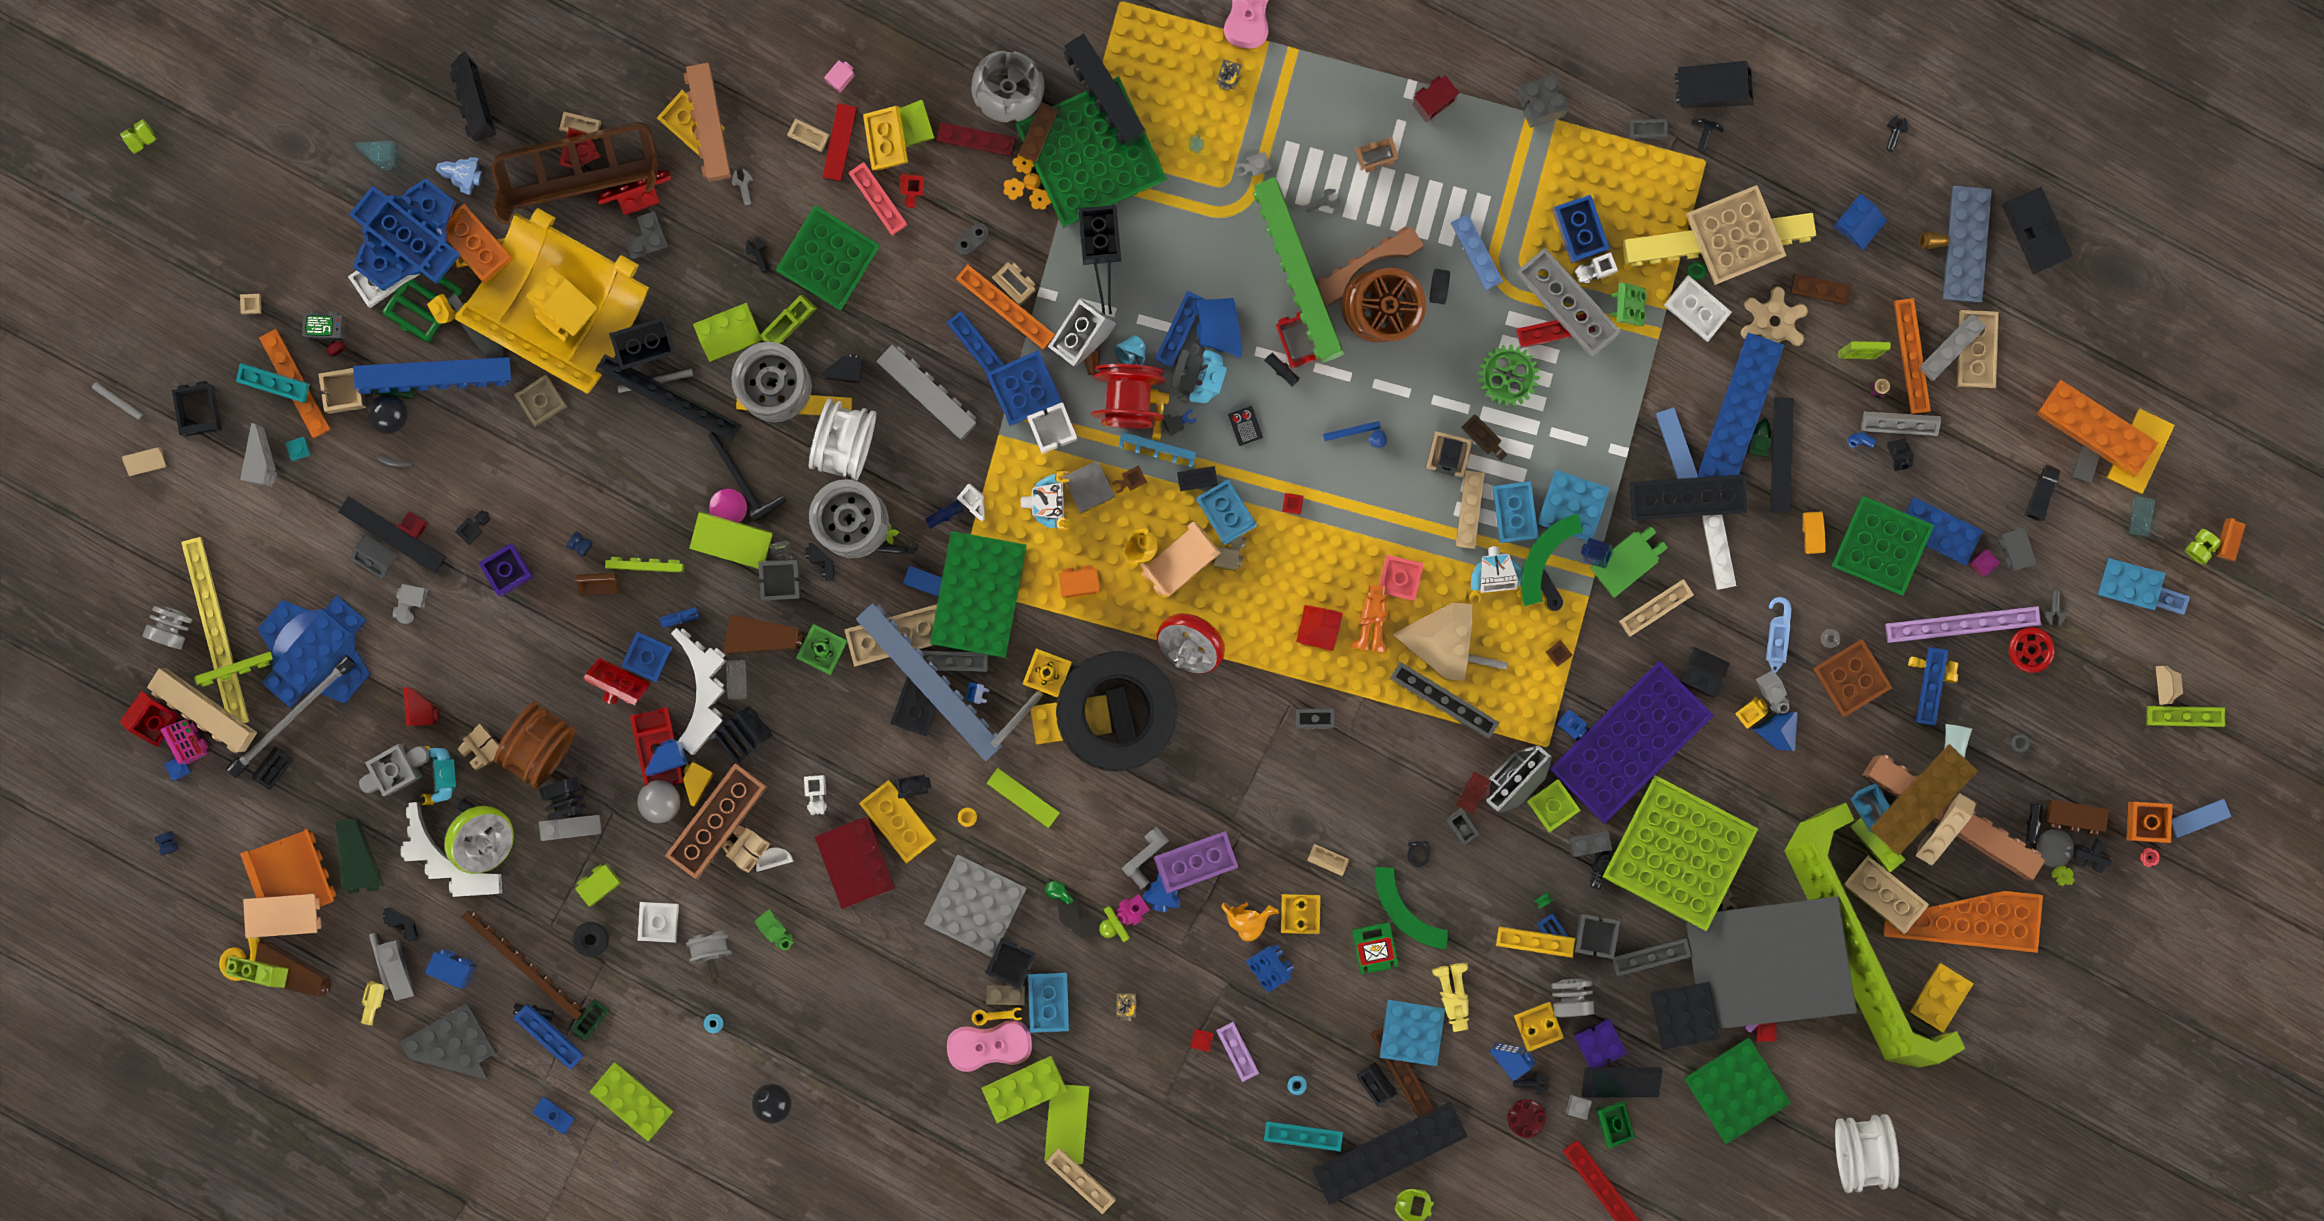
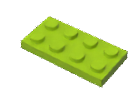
[981,1056,1067,1123]
[590,1062,674,1142]

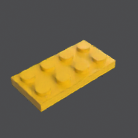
[1031,695,1112,745]

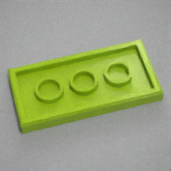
[1838,342,1890,359]
[689,511,773,569]
[1044,1084,1090,1164]

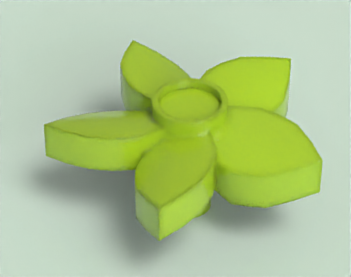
[883,523,899,545]

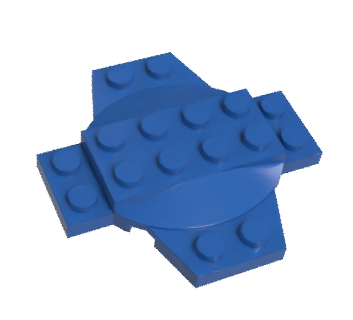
[349,178,461,291]
[258,595,371,708]

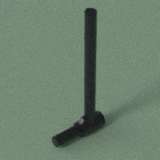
[708,432,787,522]

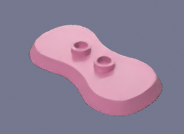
[1224,0,1269,48]
[947,1020,1032,1072]

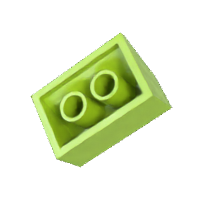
[693,303,763,362]

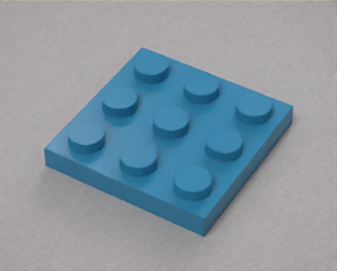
[1537,470,1610,543]
[1379,1000,1445,1066]

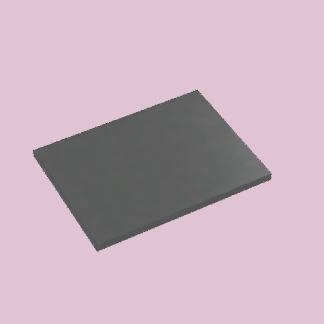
[1686,896,1856,1029]

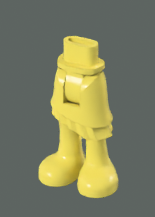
[1432,963,1469,1032]

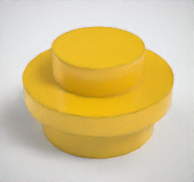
[958,808,977,827]

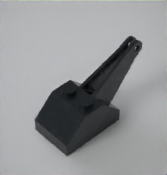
[1078,205,1122,315]

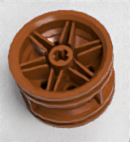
[1342,268,1426,343]
[494,701,577,789]

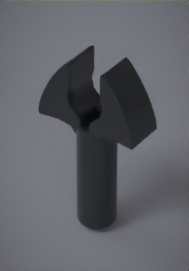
[1886,115,1908,152]
[746,237,769,273]
[1512,1072,1550,1094]

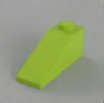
[1850,818,1905,872]

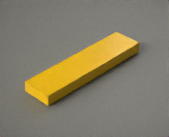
[1496,926,1576,958]

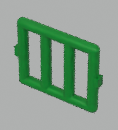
[382,275,463,343]

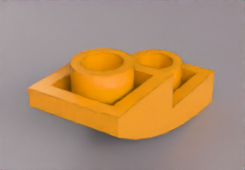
[1803,511,1825,554]

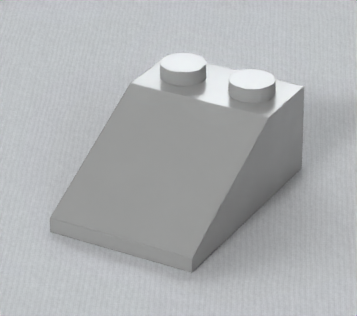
[1048,299,1116,367]
[240,423,277,487]

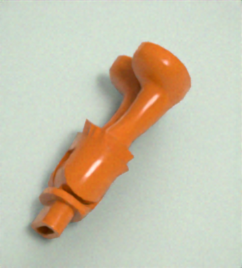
[1351,585,1387,653]

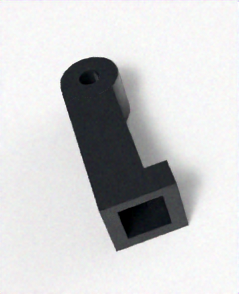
[2024,464,2060,521]
[1522,567,1563,611]

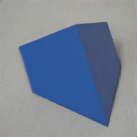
[1752,712,1798,751]

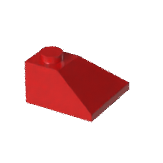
[1296,605,1343,651]
[403,687,439,727]

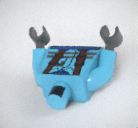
[1177,344,1227,403]

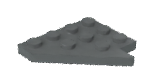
[400,1003,496,1079]

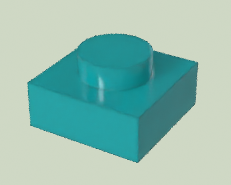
[285,437,311,461]

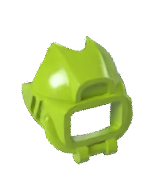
[1394,1189,1434,1221]

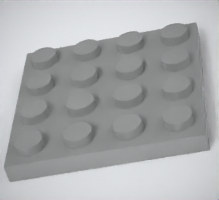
[924,855,1027,957]

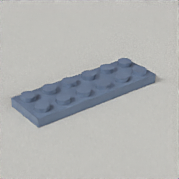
[1943,186,1992,303]

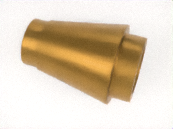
[1919,231,1950,250]

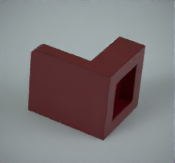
[396,512,429,539]

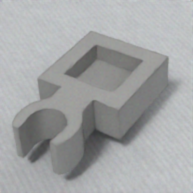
[1236,152,1271,177]

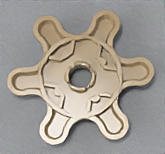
[1741,286,1808,346]

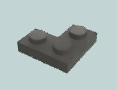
[625,211,668,261]

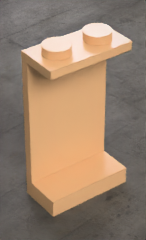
[1140,521,1221,597]
[243,894,321,938]

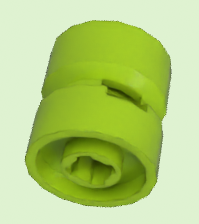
[120,119,157,154]
[2185,529,2222,565]

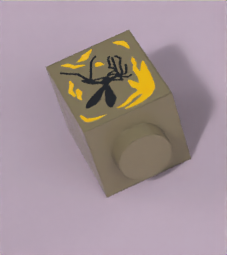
[1116,993,1136,1021]

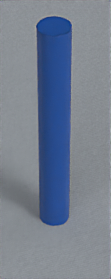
[1323,421,1381,441]

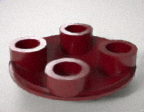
[1507,1099,1546,1138]

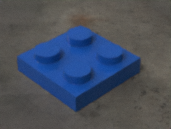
[621,632,673,682]

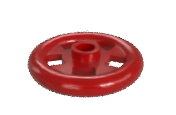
[2009,627,2055,673]

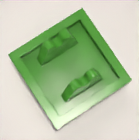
[1611,283,1647,327]

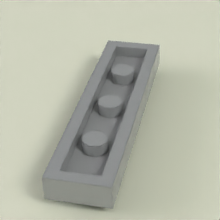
[1919,313,1986,381]
[1861,411,1941,436]

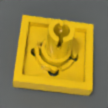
[1023,649,1072,698]

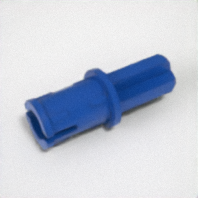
[660,607,699,628]

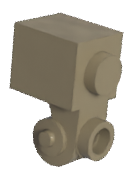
[1214,536,1247,571]

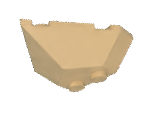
[1392,602,1472,681]

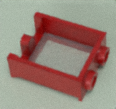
[1275,311,1320,369]

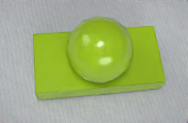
[1099,906,1130,942]

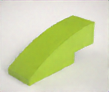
[760,295,817,344]

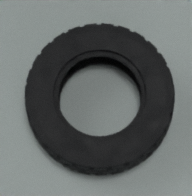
[1056,651,1177,771]

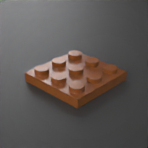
[1812,639,1892,718]

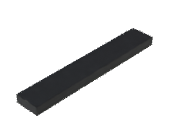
[1770,397,1794,513]
[338,496,446,574]

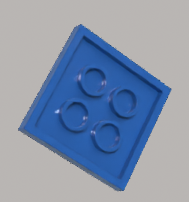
[986,350,1062,426]

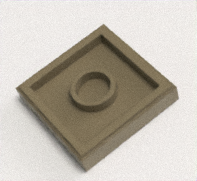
[514,374,568,427]

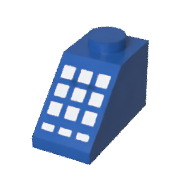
[1490,1043,1536,1081]

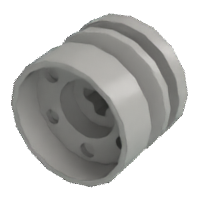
[142,606,193,650]
[1551,978,1595,1017]

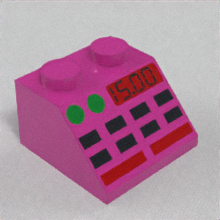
[160,719,208,764]

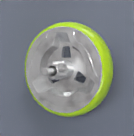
[445,806,514,874]

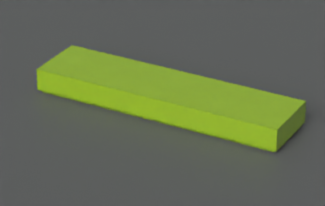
[2147,706,2225,727]
[987,768,1060,828]

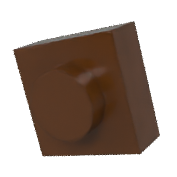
[1545,640,1573,667]

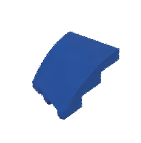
[1196,298,1241,358]

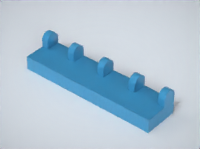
[1118,432,1196,468]

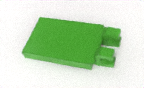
[1590,527,1668,598]

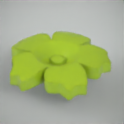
[2051,866,2074,886]

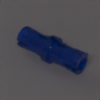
[924,500,964,529]

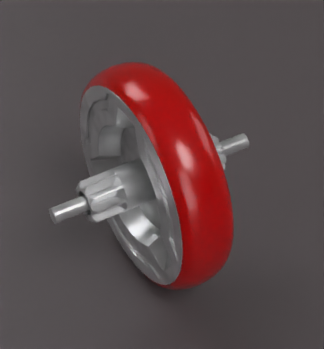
[1157,613,1225,674]

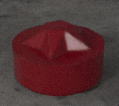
[326,341,346,357]

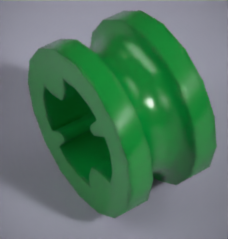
[1534,892,1553,909]

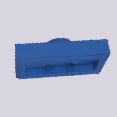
[532,1096,576,1135]

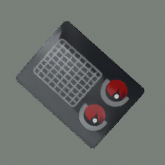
[1228,406,1263,446]

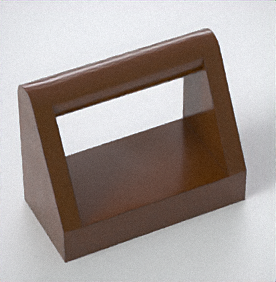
[576,573,619,596]

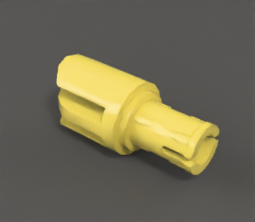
[360,981,385,1025]

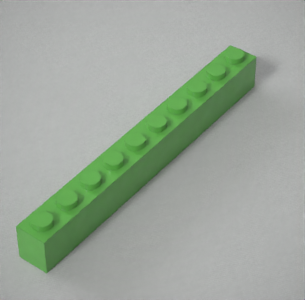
[1253,177,1345,363]

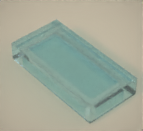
[2128,496,2155,537]

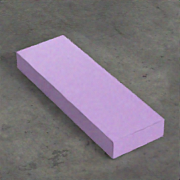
[1216,1022,1259,1082]

